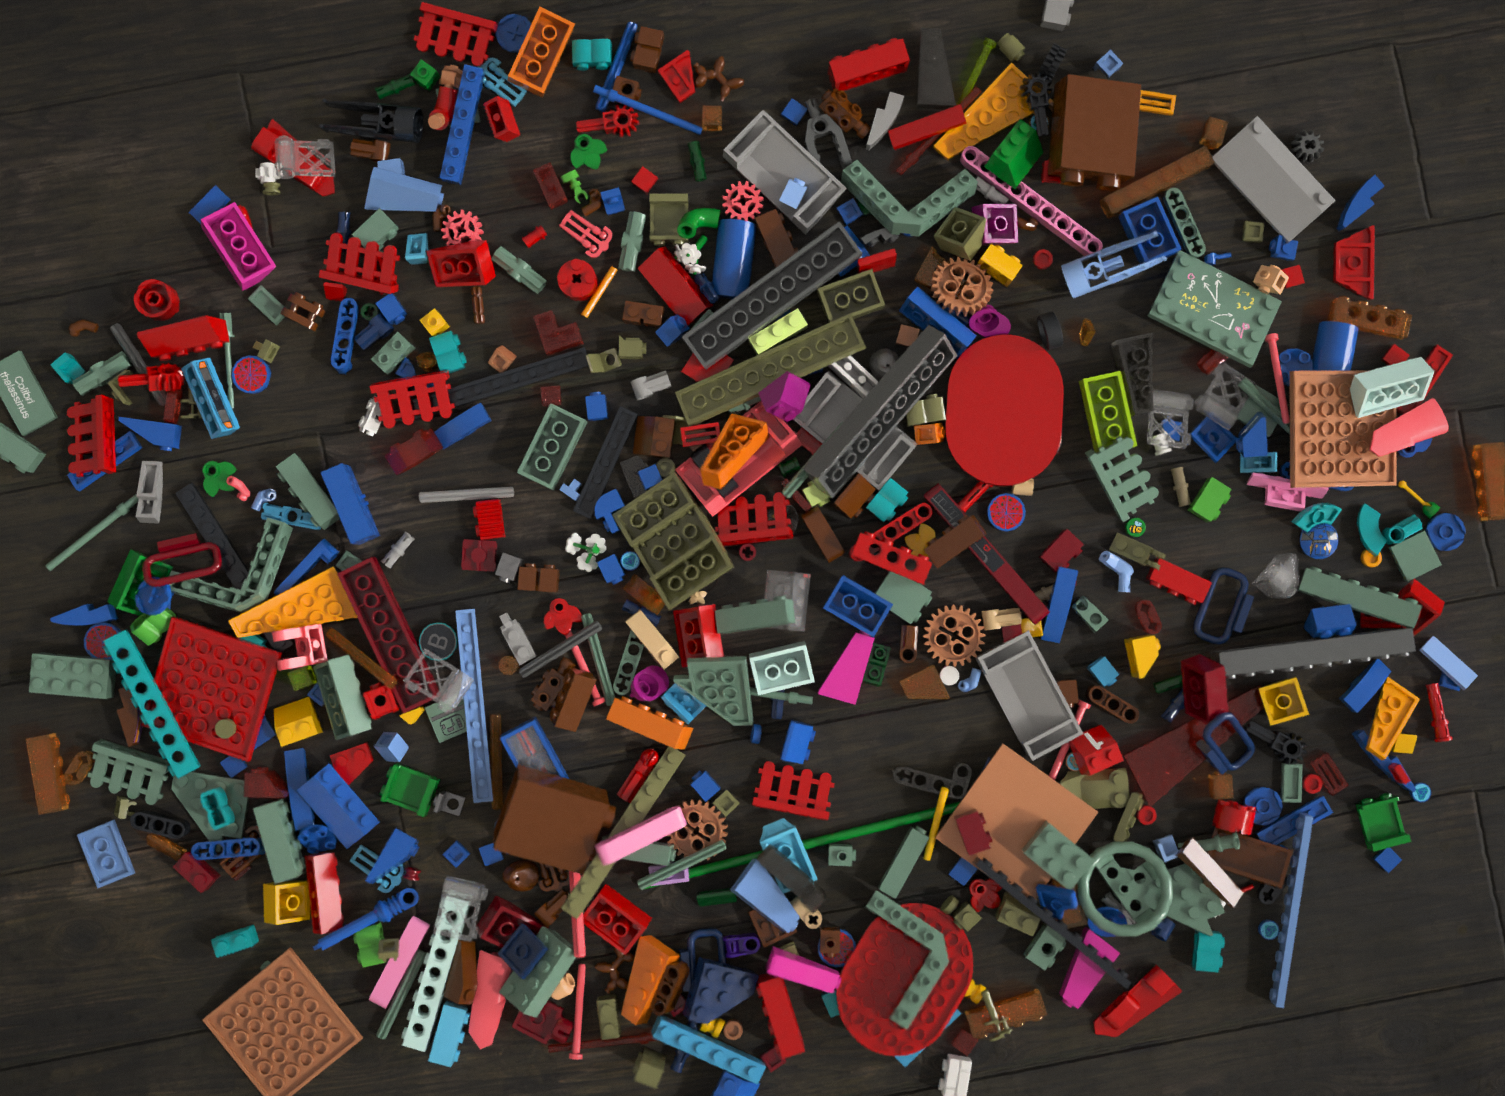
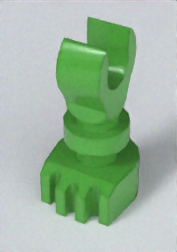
[560,170,588,204]

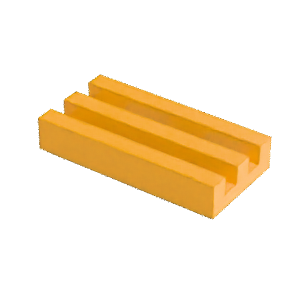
[1140,90,1176,116]

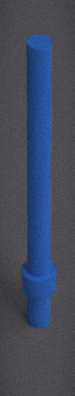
[593,85,703,135]

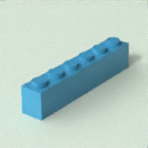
[651,1015,766,1085]

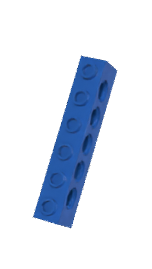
[440,64,485,185]

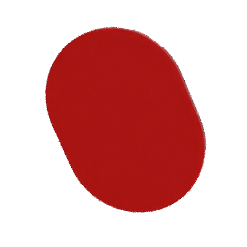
[945,335,1064,486]
[836,903,973,1056]

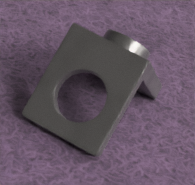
[433,791,465,816]

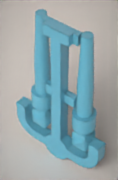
[478,58,527,106]
[350,845,404,893]

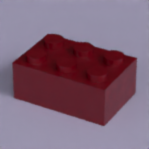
[1181,654,1228,724]

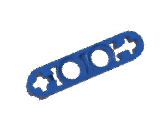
[331,298,359,374]
[274,539,339,595]
[191,837,266,860]

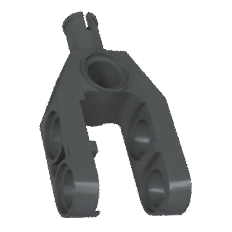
[804,98,852,169]

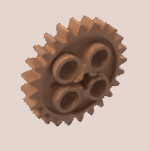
[930,257,993,316]
[922,605,986,667]
[666,799,728,862]

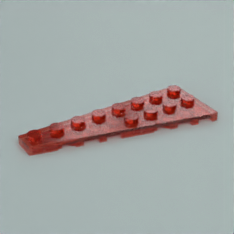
[1123,685,1264,807]

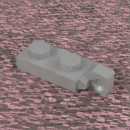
[499,613,537,665]

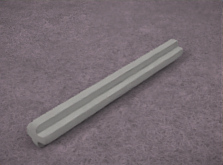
[419,487,514,503]

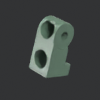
[1071,596,1108,633]

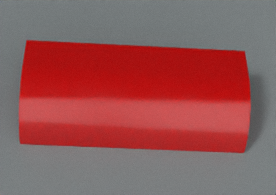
[637,247,713,326]

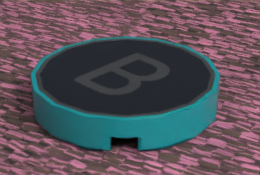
[419,622,458,661]

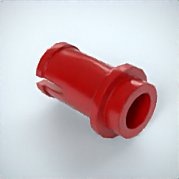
[522,226,547,248]

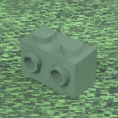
[352,208,399,251]

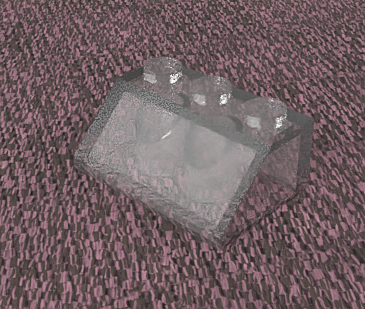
[1252,553,1299,598]
[764,570,811,632]

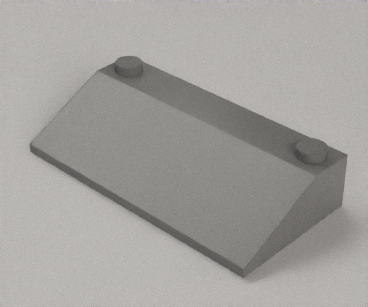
[723,110,847,235]
[1210,116,1335,244]
[793,371,917,490]
[975,631,1083,761]

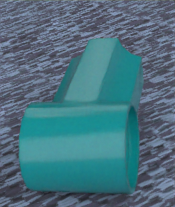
[1381,514,1423,544]

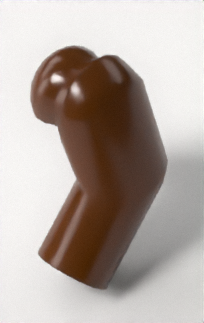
[432,204,451,232]
[68,319,99,337]

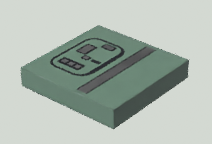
[425,692,467,743]

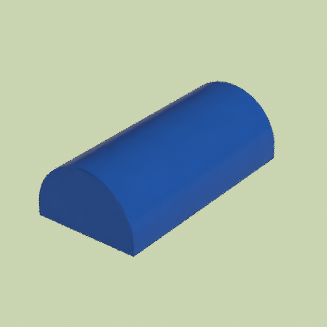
[712,219,757,300]
[899,287,977,359]
[1312,321,1359,371]

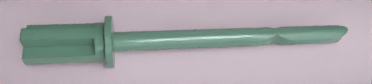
[219,313,235,409]

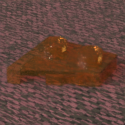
[899,665,950,699]

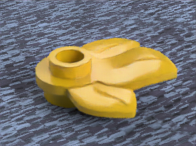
[905,524,936,560]

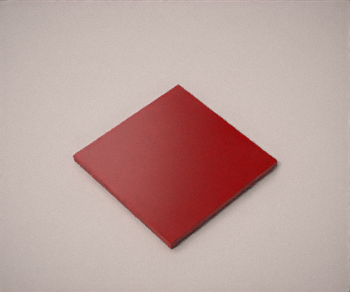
[141,616,282,762]

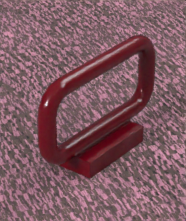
[142,533,222,587]

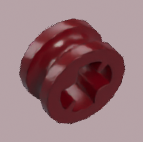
[739,544,756,561]
[402,867,421,881]

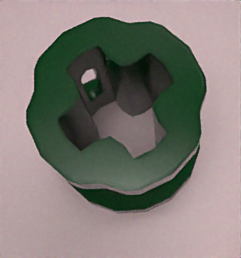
[778,457,801,479]

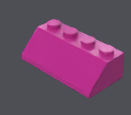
[201,202,276,291]

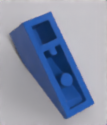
[118,417,182,451]

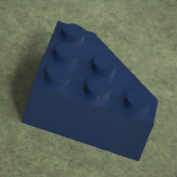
[683,957,759,1024]

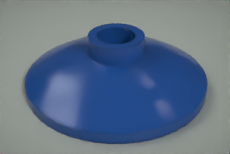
[1088,907,1127,937]

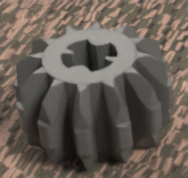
[1290,130,1324,163]

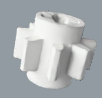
[255,163,280,184]

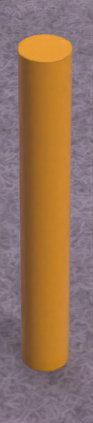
[581,266,617,318]

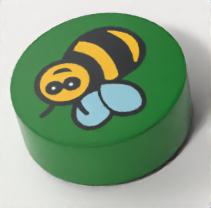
[1125,518,1146,537]

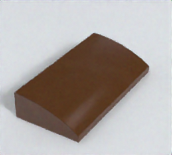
[1207,827,1293,889]

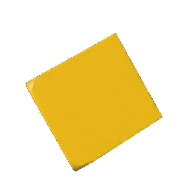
[1021,618,1043,637]
[399,706,425,724]
[1392,733,1417,754]

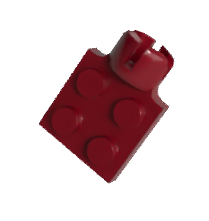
[512,1000,574,1045]

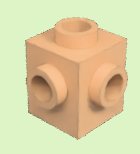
[1253,265,1289,295]

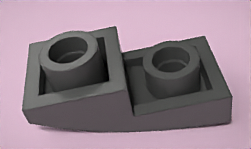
[860,228,899,247]

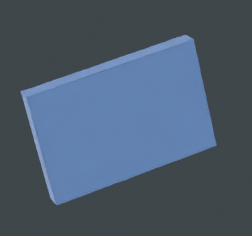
[77,820,135,888]

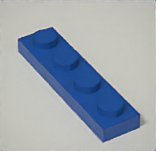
[67,431,143,492]
[1255,795,1333,845]

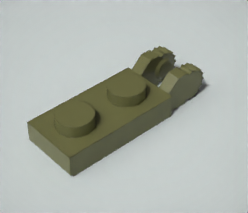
[1109,533,1166,570]
[1114,792,1144,842]

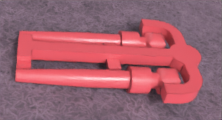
[559,210,613,258]

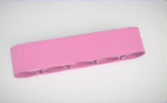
[595,806,687,865]
[369,916,430,1009]

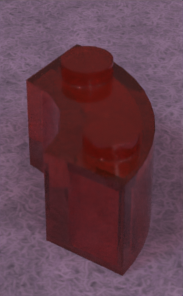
[385,428,443,475]

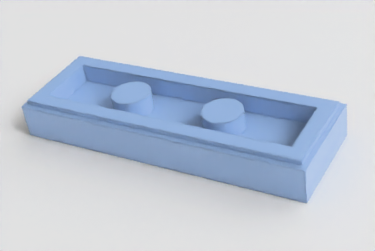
[1419,636,1478,690]

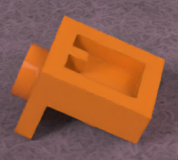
[914,422,946,445]

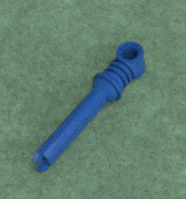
[313,888,419,950]

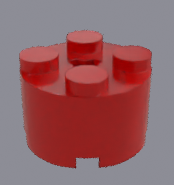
[557,259,597,301]
[134,279,179,321]
[1212,799,1256,835]

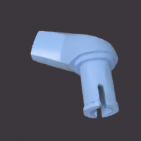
[1099,551,1134,592]

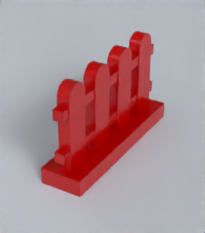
[414,2,498,67]
[319,233,400,294]
[370,370,455,428]
[67,394,116,477]
[715,492,793,546]
[752,761,835,821]

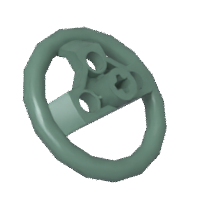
[1077,841,1173,937]

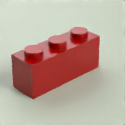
[1146,558,1212,605]

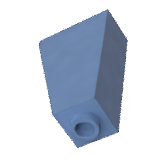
[364,167,444,211]
[730,859,800,933]

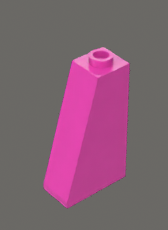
[818,630,874,705]
[1060,927,1120,1009]
[766,946,841,994]

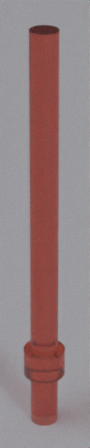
[896,86,981,175]
[548,1032,659,1053]

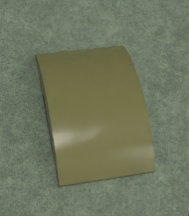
[612,472,733,610]

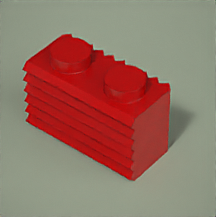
[483,96,520,142]
[473,499,505,540]

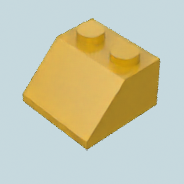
[976,244,1023,287]
[1124,635,1160,678]
[1258,676,1309,725]
[274,697,323,747]
[263,881,310,925]

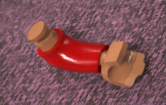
[428,65,463,130]

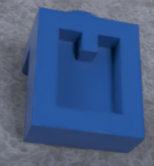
[600,187,625,215]
[1269,235,1298,261]

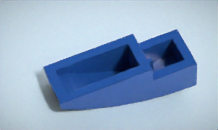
[1337,175,1384,231]
[433,403,492,449]
[50,604,119,625]
[1339,658,1391,713]

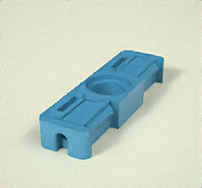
[261,503,321,530]

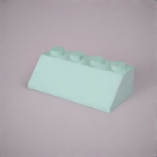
[1350,357,1434,418]

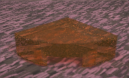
[1080,319,1095,346]

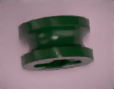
[361,303,380,321]

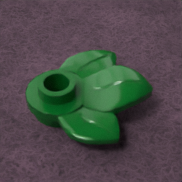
[571,134,607,170]
[202,461,237,497]

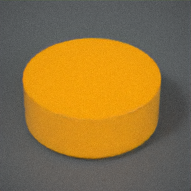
[1361,549,1382,567]

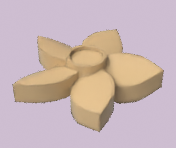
[689,591,707,606]

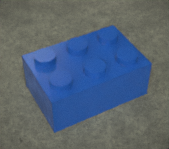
[1118,197,1181,265]

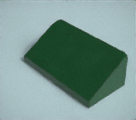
[697,888,737,907]

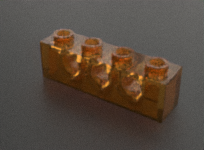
[1327,296,1412,340]

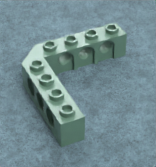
[841,160,978,236]
[169,518,293,613]
[865,890,949,1029]

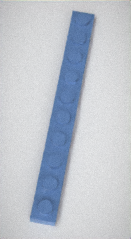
[455,609,493,803]
[1269,813,1313,1008]

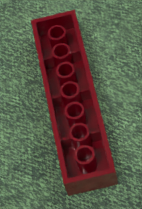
[337,557,442,714]

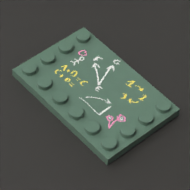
[1147,250,1282,368]

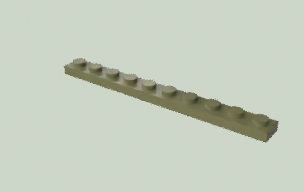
[561,746,686,919]

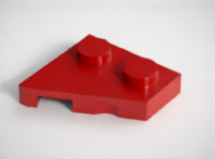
[658,50,695,103]
[330,742,374,786]

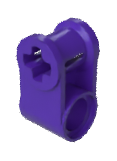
[723,933,761,958]

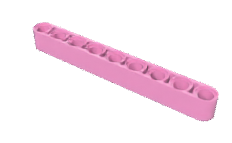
[960,146,1102,258]

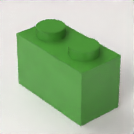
[1188,477,1232,522]

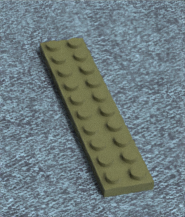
[675,313,866,426]

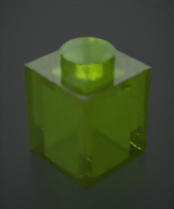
[287,665,317,691]

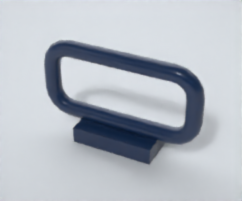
[1193,567,1254,645]
[1196,712,1255,775]
[678,928,726,992]

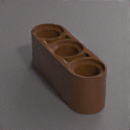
[801,506,845,563]
[1086,685,1139,723]
[651,961,689,1016]

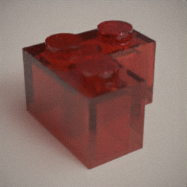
[533,310,584,356]

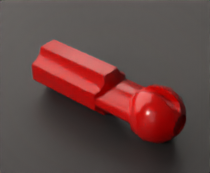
[617,749,659,803]

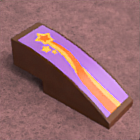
[117,684,143,747]

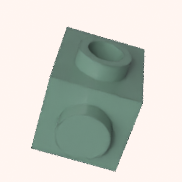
[828,843,856,866]

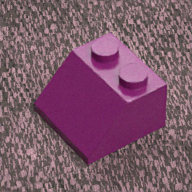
[972,204,1018,246]
[758,371,810,422]

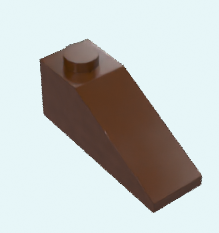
[443,940,478,1004]

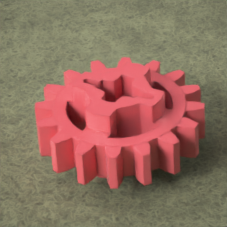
[722,181,763,221]
[441,210,484,246]

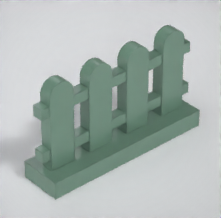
[1085,436,1159,522]
[88,739,170,805]

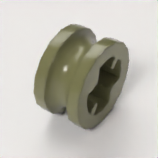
[263,182,281,195]

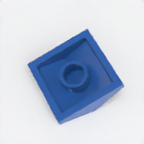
[1189,412,1236,463]

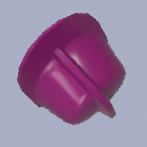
[969,304,1011,338]
[630,665,669,701]

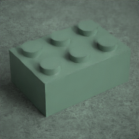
[1022,820,1095,889]

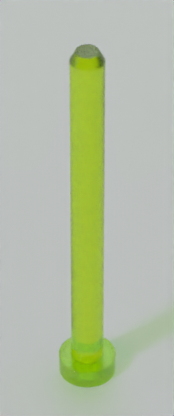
[956,38,997,109]

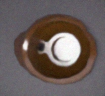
[502,860,539,891]

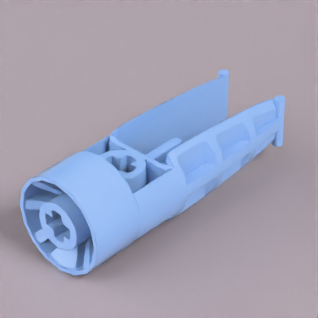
[1061,231,1167,298]

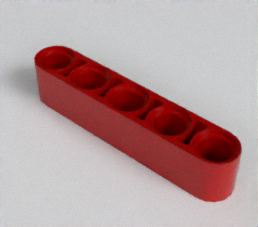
[849,503,932,562]

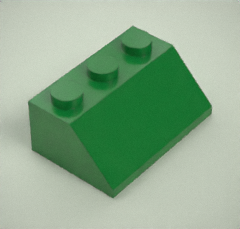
[984,119,1043,189]
[107,549,174,616]

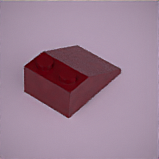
[475,896,548,948]

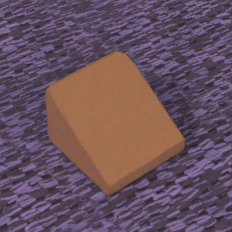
[488,345,516,373]

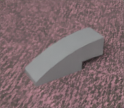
[866,92,904,150]
[136,461,163,523]

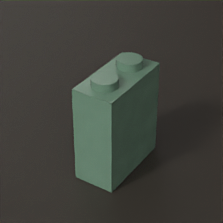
[875,571,932,624]

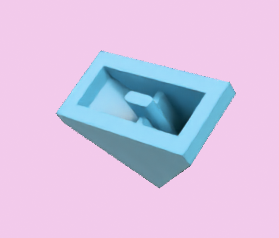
[405,233,429,265]
[1240,452,1277,473]

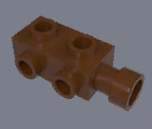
[819,88,871,139]
[531,657,576,711]

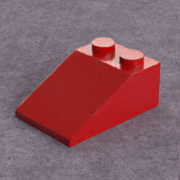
[426,240,496,287]

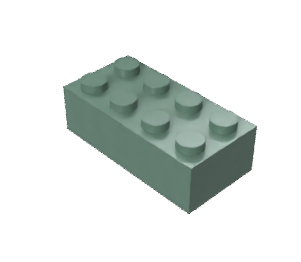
[517,403,587,490]
[29,652,116,699]
[313,655,372,740]
[253,798,306,884]
[499,926,576,1017]

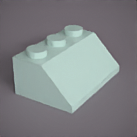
[749,641,815,695]

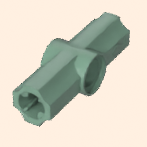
[618,212,646,272]
[491,246,547,294]
[72,351,132,396]

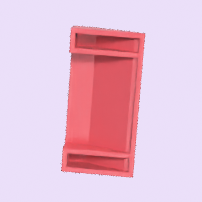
[675,401,802,517]

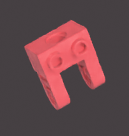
[272,624,328,671]

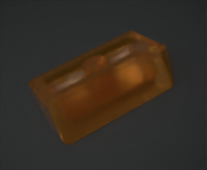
[147,833,187,862]

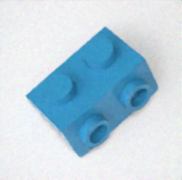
[661,683,706,724]

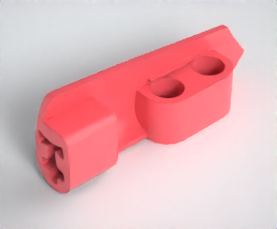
[1369,398,1449,457]
[468,950,513,1049]

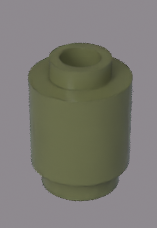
[997,33,1025,62]

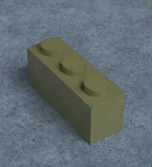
[633,1047,666,1089]

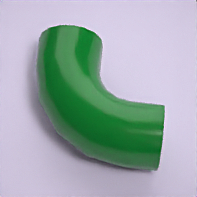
[677,208,721,239]

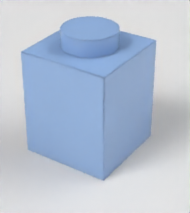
[779,177,808,209]

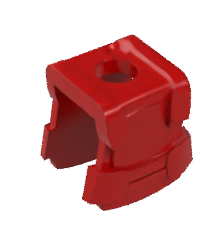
[362,682,400,720]

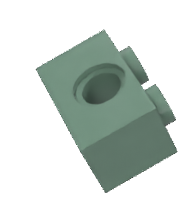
[371,332,415,375]
[1023,922,1066,970]

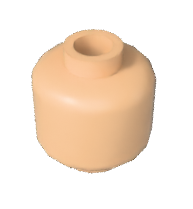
[551,973,575,1000]

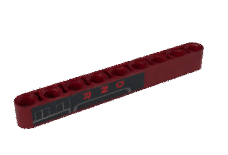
[923,483,1050,625]

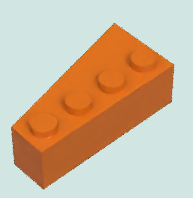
[700,413,769,489]
[606,696,693,749]
[621,935,680,1025]

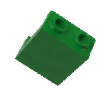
[380,763,440,817]
[1355,793,1411,851]

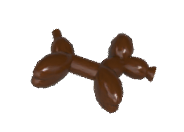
[693,56,744,102]
[595,947,635,994]

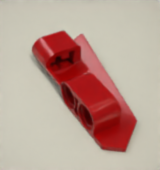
[251,119,335,197]
[1094,964,1182,1037]

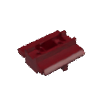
[461,539,497,572]

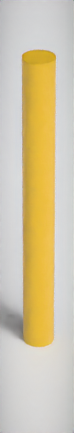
[923,787,949,861]

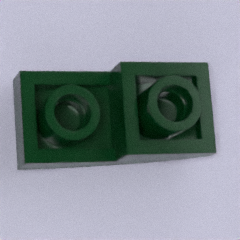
[862,643,891,687]

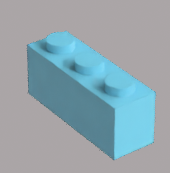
[428,1001,471,1067]

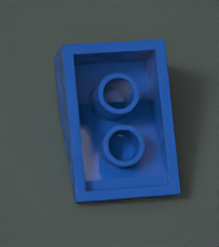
[365,829,420,884]

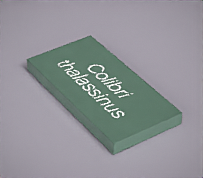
[0,351,58,436]

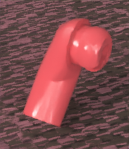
[226,476,250,501]

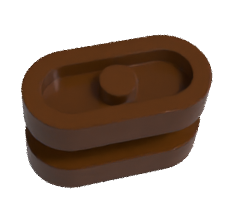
[280,292,325,331]

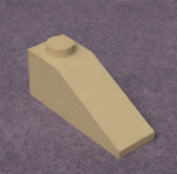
[625,610,679,669]

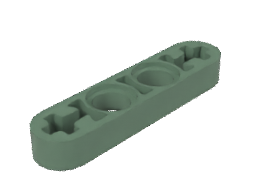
[1163,188,1206,258]
[613,630,644,695]

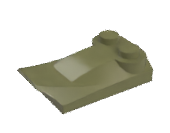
[1060,768,1129,809]

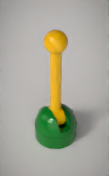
[1398,481,1440,518]

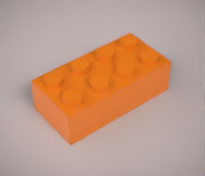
[507,7,575,98]

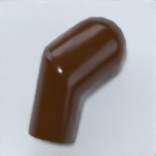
[581,189,602,217]
[1017,216,1038,231]

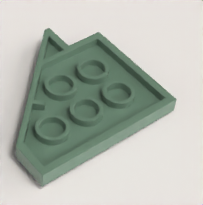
[673,656,754,726]
[171,771,252,852]
[1135,864,1225,937]

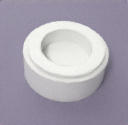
[939,666,959,685]

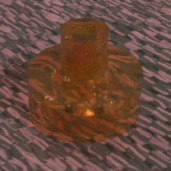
[416,352,437,372]
[499,656,519,675]

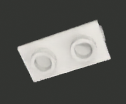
[358,396,382,436]

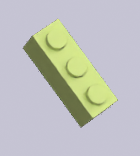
[748,308,808,355]

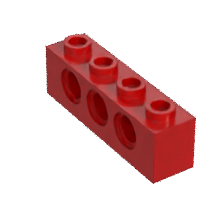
[851,531,932,585]

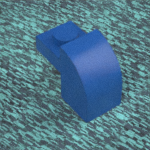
[595,489,625,534]

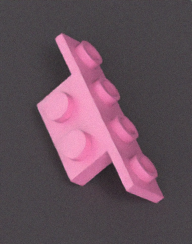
[1247,472,1329,512]

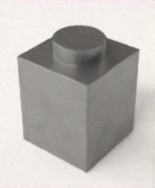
[495,553,523,583]

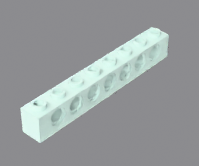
[401,893,472,1052]

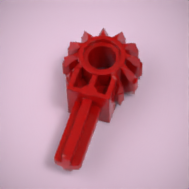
[576,104,640,137]
[117,363,185,392]

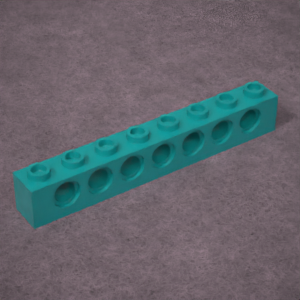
[103,630,201,778]

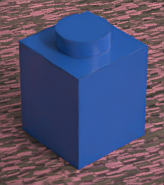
[375,294,407,325]
[655,314,690,347]
[585,392,608,421]
[597,554,625,585]
[690,770,721,802]

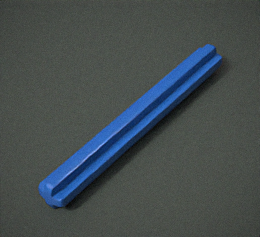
[596,22,638,112]

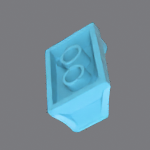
[760,818,818,894]

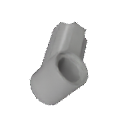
[630,371,671,400]

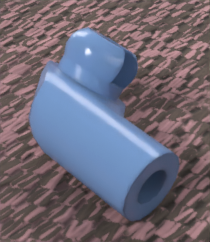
[251,489,277,511]
[958,668,982,692]

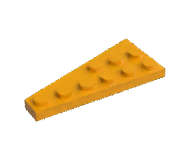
[933,63,1053,160]
[228,566,358,638]

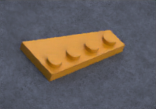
[1366,677,1420,761]

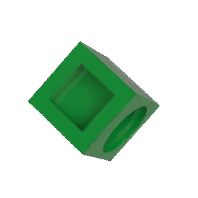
[410,59,440,92]

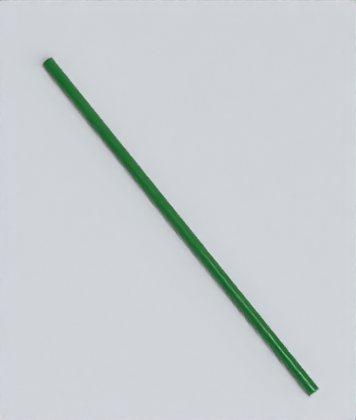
[643,802,960,890]

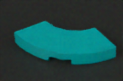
[1291,503,1342,533]
[1357,503,1387,557]

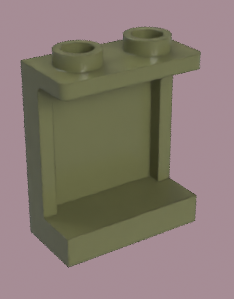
[649,194,688,246]

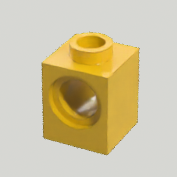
[420,308,450,336]

